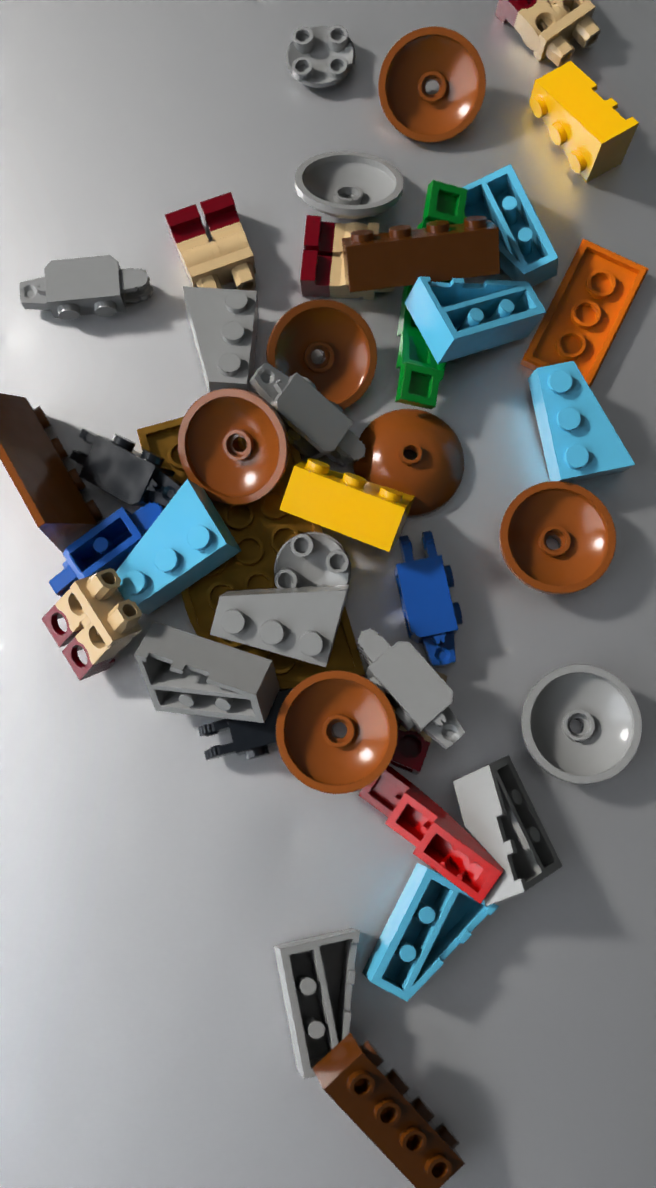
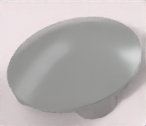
[286,25,356,88]
[274,532,351,589]

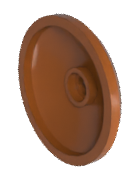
[378,27,486,143]
[266,299,377,409]
[178,388,289,505]
[353,409,465,518]
[499,481,616,595]
[276,670,398,794]

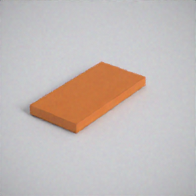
[520,238,649,388]

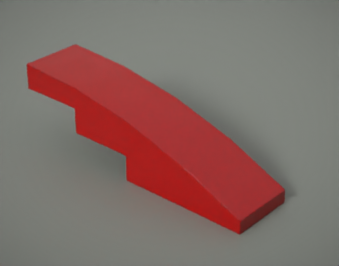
[358,766,504,904]

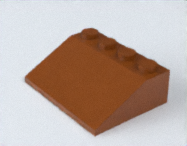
[0,393,104,553]

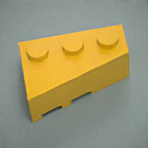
[529,61,639,183]
[279,458,415,552]

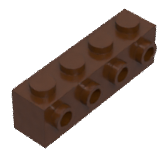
[342,216,500,293]
[312,1032,465,1188]

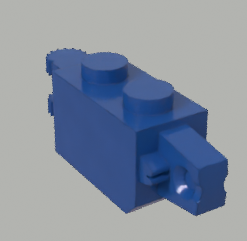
[49,502,164,597]
[394,531,463,668]

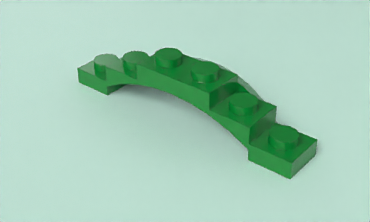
[395,180,468,409]

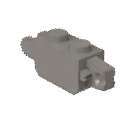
[19,255,153,320]
[248,362,366,467]
[356,628,465,750]

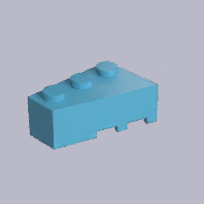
[462,164,558,287]

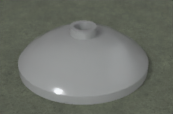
[295,151,404,219]
[521,664,642,784]

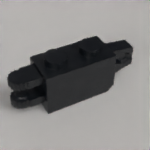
[69,429,183,507]
[198,688,293,760]

